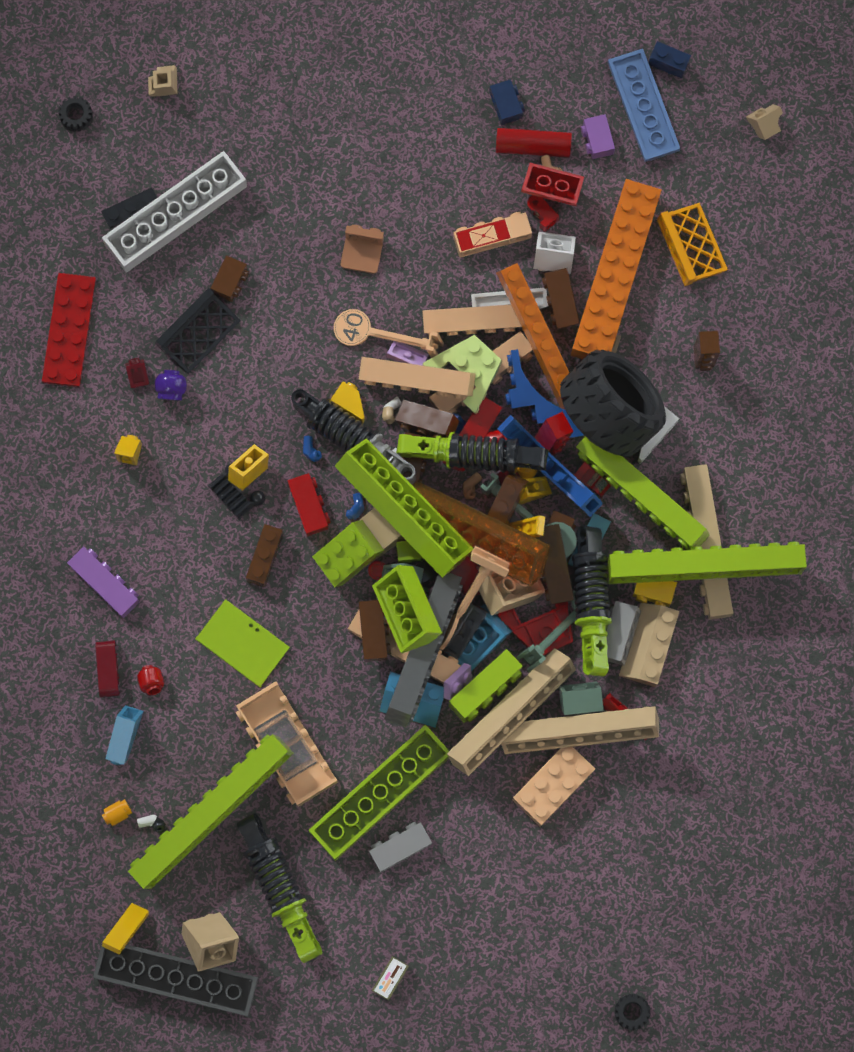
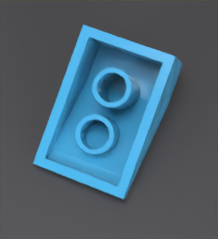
[446,604,512,671]

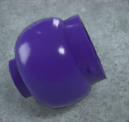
[155,370,187,400]

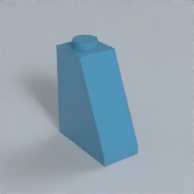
[106,705,144,765]

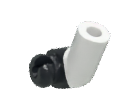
[137,815,166,833]

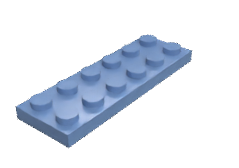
[608,49,680,162]

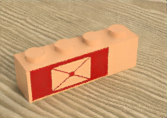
[453,212,532,258]

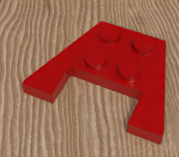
[496,601,573,656]

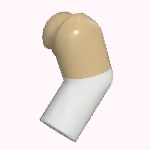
[382,397,402,424]

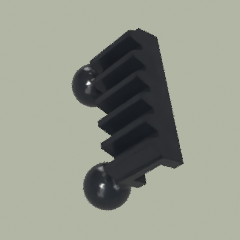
[208,463,265,520]

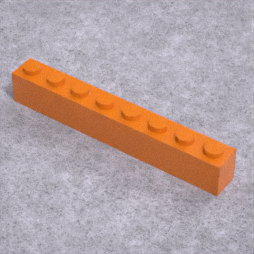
[496,263,570,410]

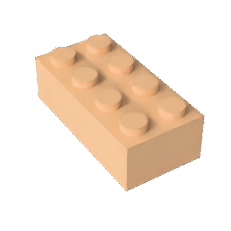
[512,747,595,827]

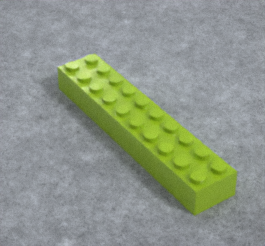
[607,542,807,584]
[128,734,294,889]

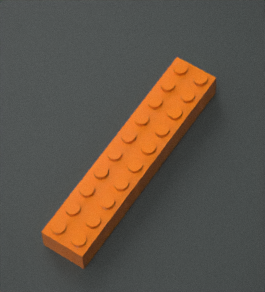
[571,179,662,359]

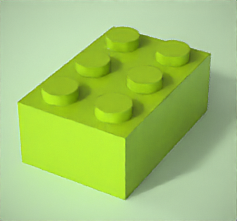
[312,520,385,588]

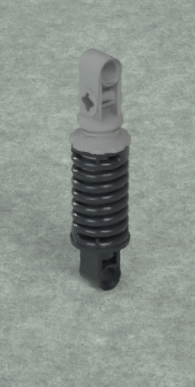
[291,389,416,484]

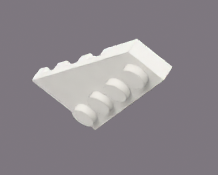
[471,288,548,331]

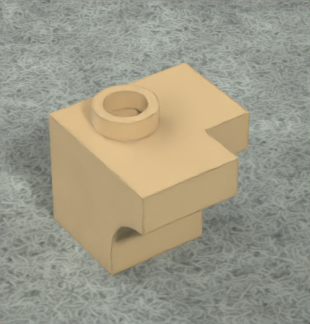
[148,65,178,97]
[746,104,783,140]

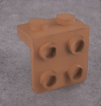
[341,225,384,274]

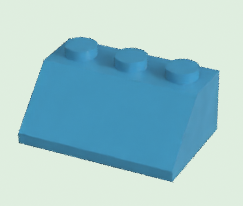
[379,672,444,728]

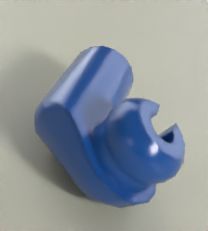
[303,436,322,462]
[346,493,365,520]

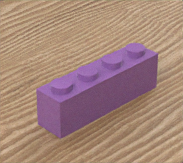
[67,546,139,618]

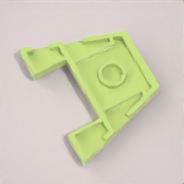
[423,335,503,414]

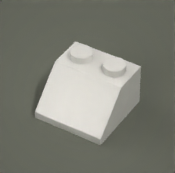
[533,232,576,274]

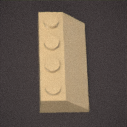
[619,603,679,687]

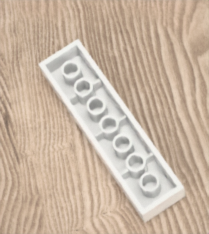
[102,151,247,273]

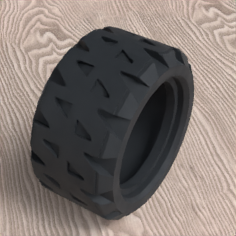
[560,350,666,457]

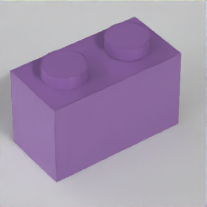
[581,114,615,159]

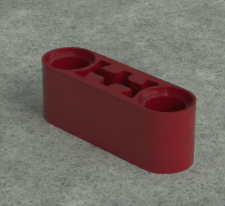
[95,640,120,698]

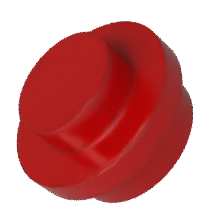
[368,561,385,580]

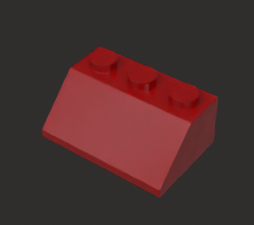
[521,163,584,206]

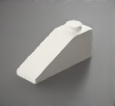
[638,406,679,464]

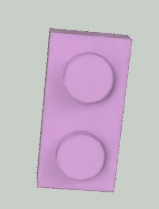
[386,341,429,365]
[444,663,472,700]

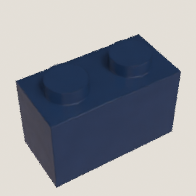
[648,41,691,79]
[489,79,525,125]

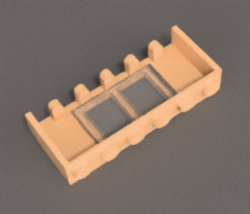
[236,681,338,807]

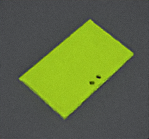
[195,599,290,688]

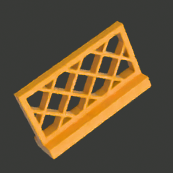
[656,203,728,286]

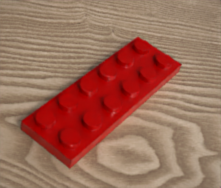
[42,273,96,387]

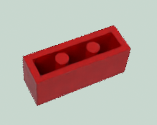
[535,411,574,456]
[287,473,331,537]

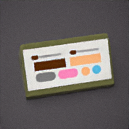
[372,956,409,1001]

